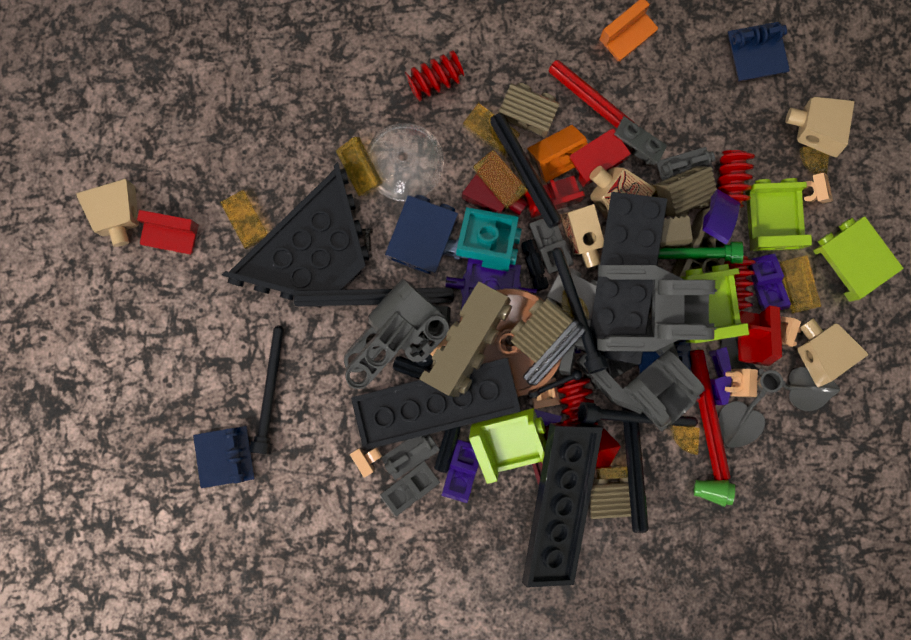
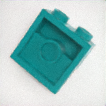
[456,207,522,272]

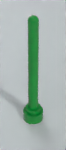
[659,241,743,264]

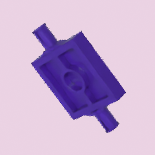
[445,258,537,309]

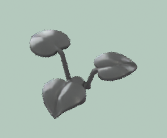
[718,336,840,448]

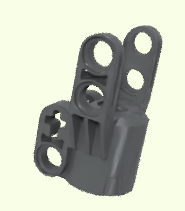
[597,265,717,351]
[344,278,449,389]
[576,318,705,432]

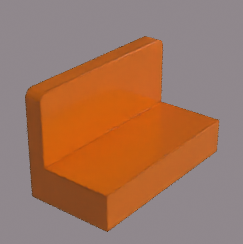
[599,0,658,61]
[527,125,588,183]

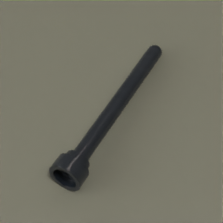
[552,247,609,374]
[249,325,284,455]
[577,402,698,427]

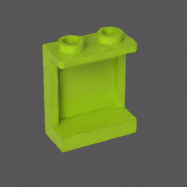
[746,178,812,251]
[813,216,904,302]
[680,264,749,343]
[469,408,547,484]

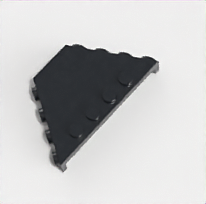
[222,162,370,308]

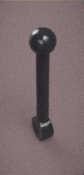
[528,370,582,398]

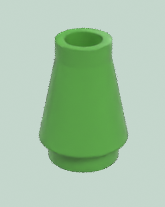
[693,480,735,507]

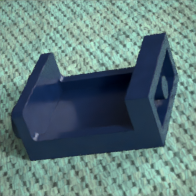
[385,194,459,277]

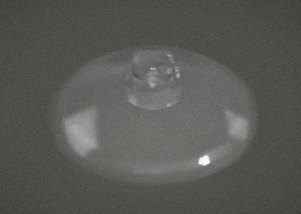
[365,123,444,201]

